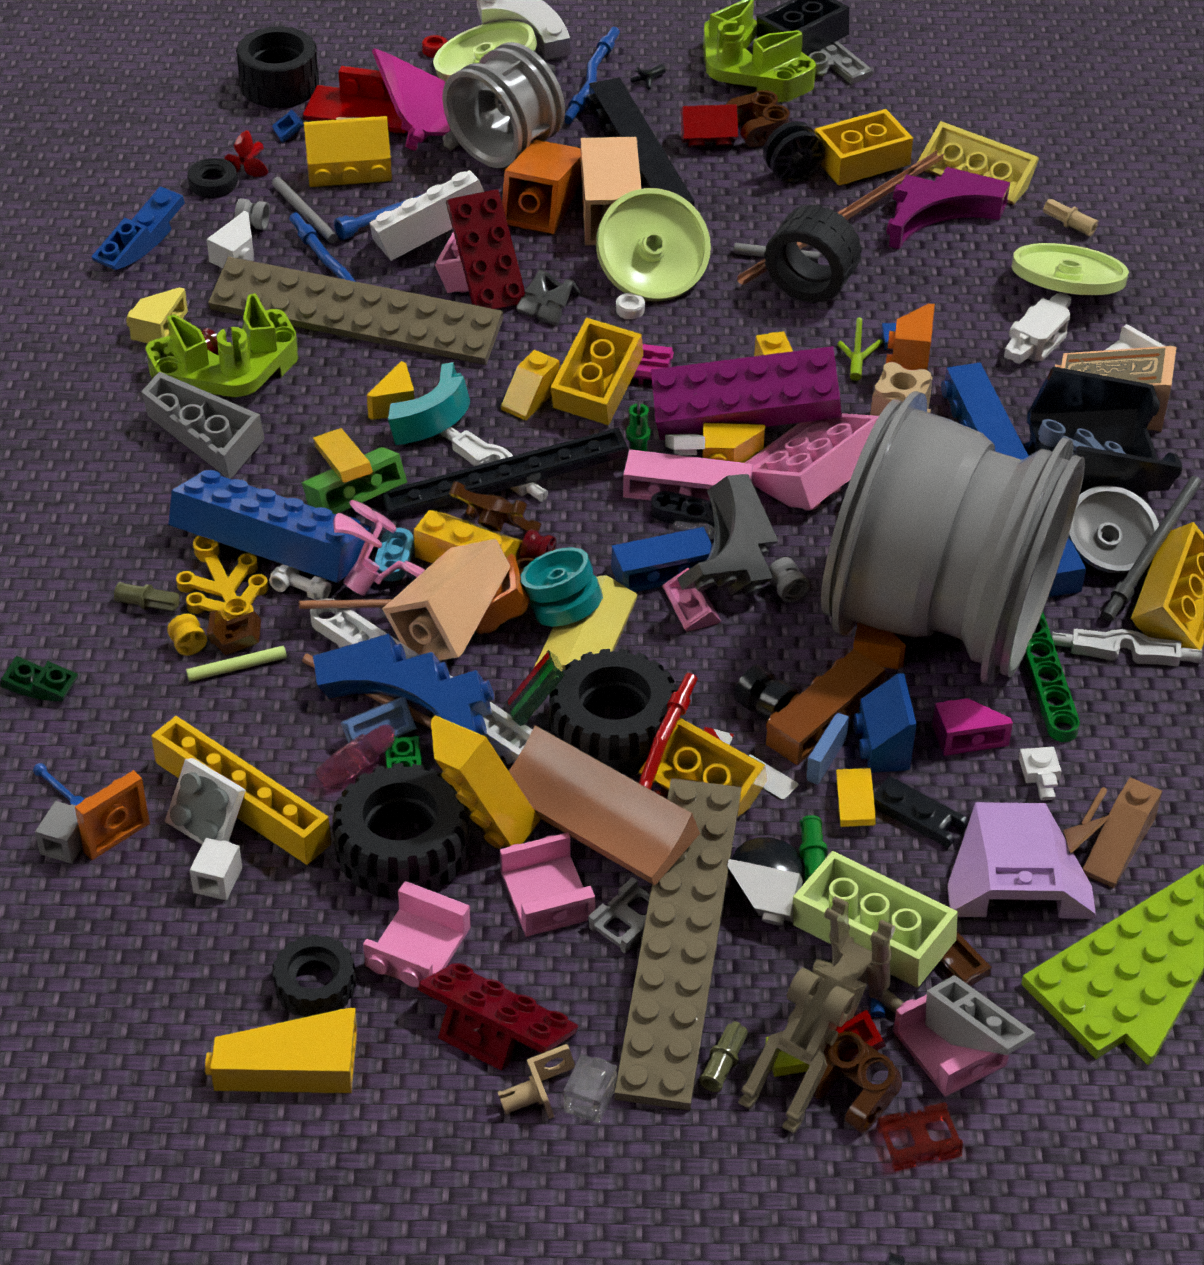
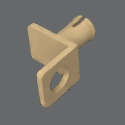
[498,1044,575,1119]

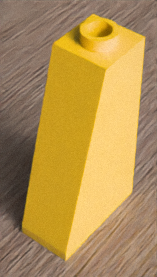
[205,1008,357,1093]

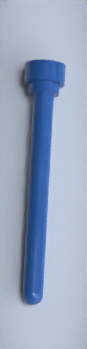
[334,193,425,240]

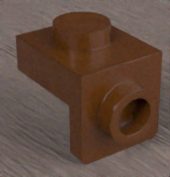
[206,610,261,655]

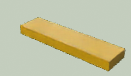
[313,428,373,483]

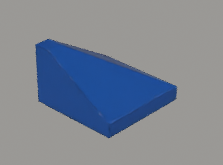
[272,110,304,143]

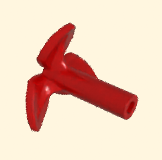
[224,130,269,177]

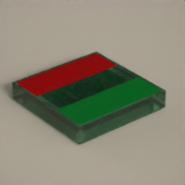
[506,650,565,726]

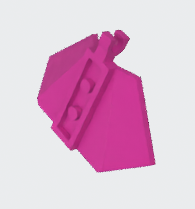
[372,48,451,151]

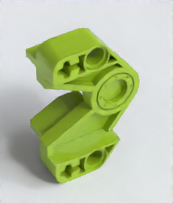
[703,0,816,102]
[146,293,298,397]

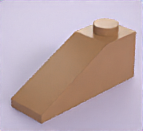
[1083,777,1162,888]

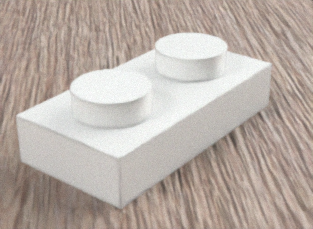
[665,434,705,455]

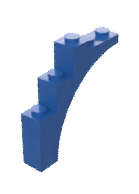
[313,633,494,735]

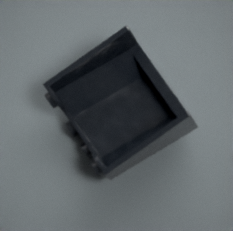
[1023,367,1182,494]

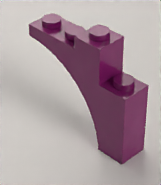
[886,167,1010,249]

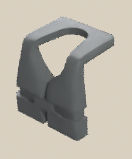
[516,270,581,326]

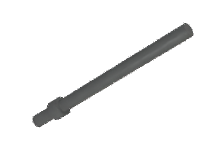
[1102,476,1202,621]

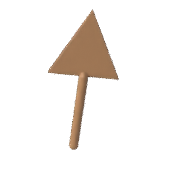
[1063,787,1109,853]

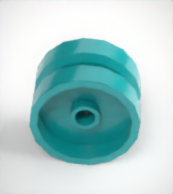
[521,547,603,627]

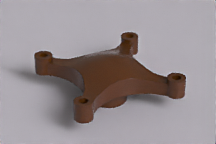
[449,482,542,533]

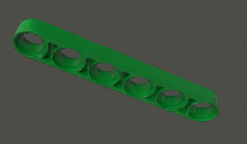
[1024,612,1080,742]

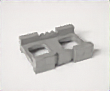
[588,877,650,954]

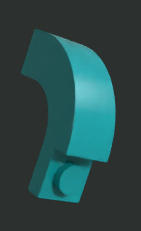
[388,362,470,445]

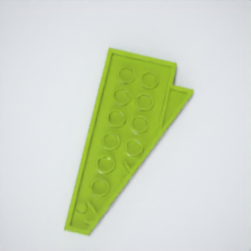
[1021,864,1204,1066]

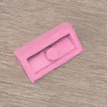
[662,568,721,632]

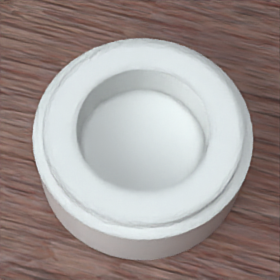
[616,293,645,319]

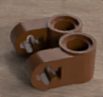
[725,90,790,148]
[801,1031,902,1133]

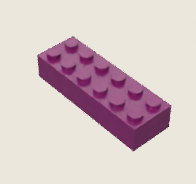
[651,346,842,440]

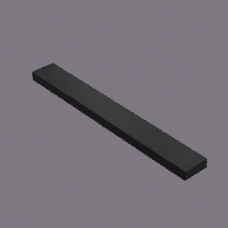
[381,427,629,521]

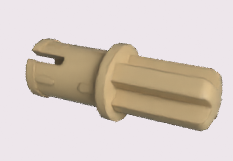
[1043,199,1099,237]

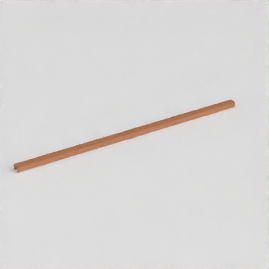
[737,150,944,285]

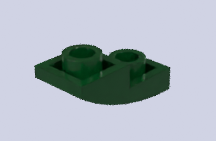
[0,656,78,701]

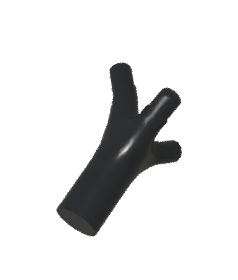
[630,64,666,90]

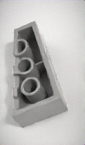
[142,372,265,479]

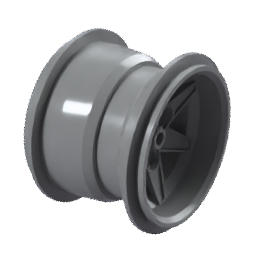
[821,391,1085,684]

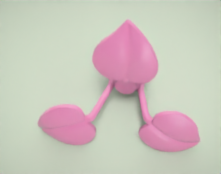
[333,500,425,596]

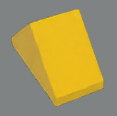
[367,361,415,420]

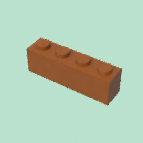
[766,649,885,765]

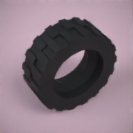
[272,935,356,1018]

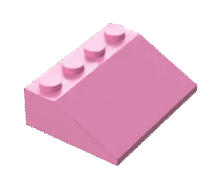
[745,413,879,511]

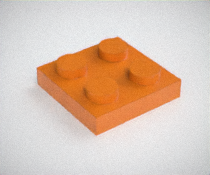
[75,770,150,860]

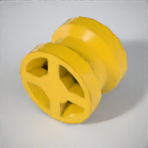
[167,614,207,656]

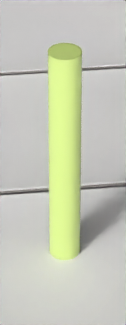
[186,645,287,682]

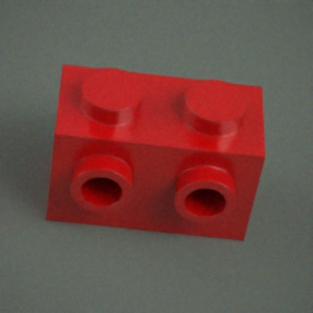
[680,104,738,147]

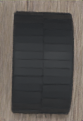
[236,26,319,108]
[764,205,862,303]

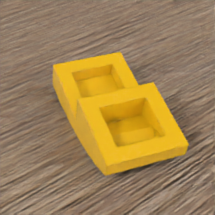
[836,768,876,827]

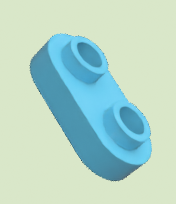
[375,528,414,581]

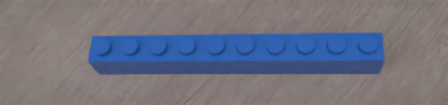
[941,362,1086,597]

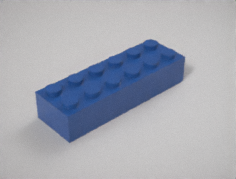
[168,470,372,583]

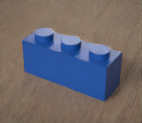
[611,527,713,592]

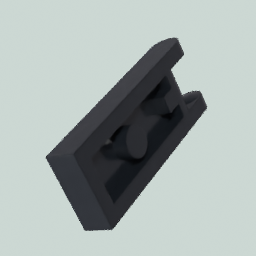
[874,776,969,847]

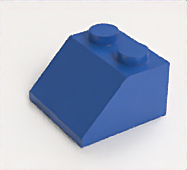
[854,673,917,773]

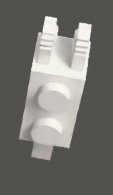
[1004,292,1071,364]

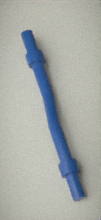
[564,27,620,124]
[289,212,356,282]

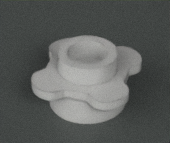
[808,51,834,76]

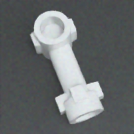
[269,564,331,600]

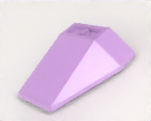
[947,802,1096,919]

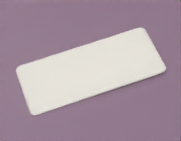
[748,755,799,800]

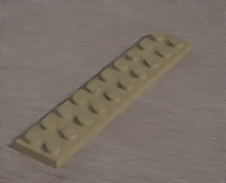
[208,256,504,365]
[615,778,741,1110]

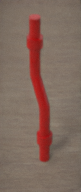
[638,673,698,790]

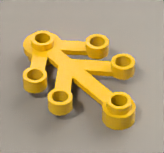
[176,535,268,621]

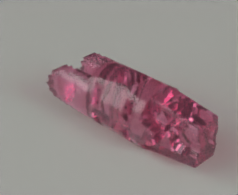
[315,724,395,789]

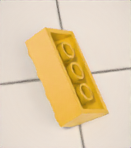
[1131,522,1204,650]
[431,715,540,849]

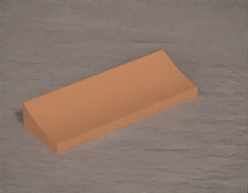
[509,725,700,886]

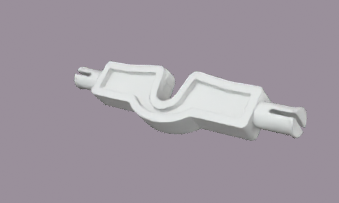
[441,427,548,502]
[1052,629,1202,666]

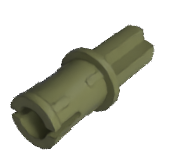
[114,582,180,612]
[699,1021,748,1092]

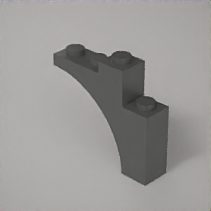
[677,474,778,597]

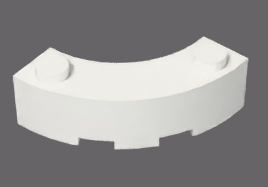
[476,0,570,60]

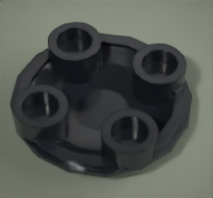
[732,837,802,890]

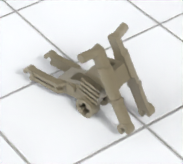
[738,896,904,1133]

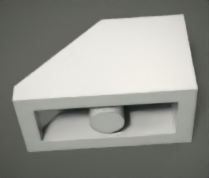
[207,211,254,268]
[727,859,803,926]

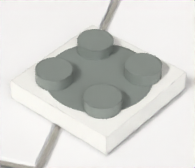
[165,758,246,844]

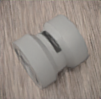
[234,198,270,230]
[768,557,809,602]

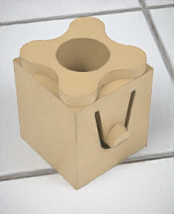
[870,362,933,416]

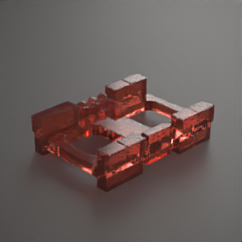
[876,1102,963,1171]

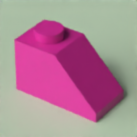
[932,698,1013,756]

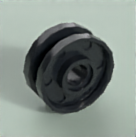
[763,121,825,184]

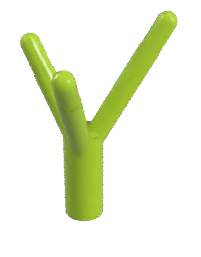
[837,317,883,381]

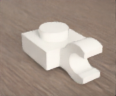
[1019,747,1062,800]

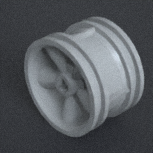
[442,42,565,168]

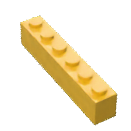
[151,716,331,865]

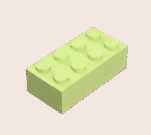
[793,851,958,988]

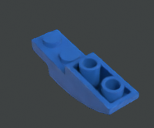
[91,186,185,270]

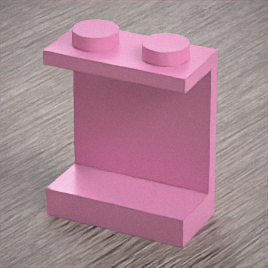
[500,832,595,937]
[363,881,471,987]
[893,995,1009,1097]

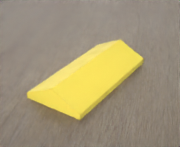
[917,121,1039,205]
[534,575,637,678]

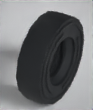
[187,158,238,198]

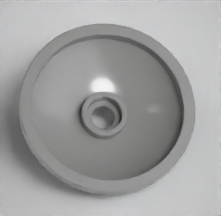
[1069,486,1159,574]

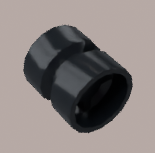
[734,664,798,722]

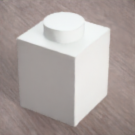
[190,838,242,900]

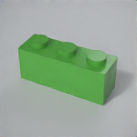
[301,447,407,514]

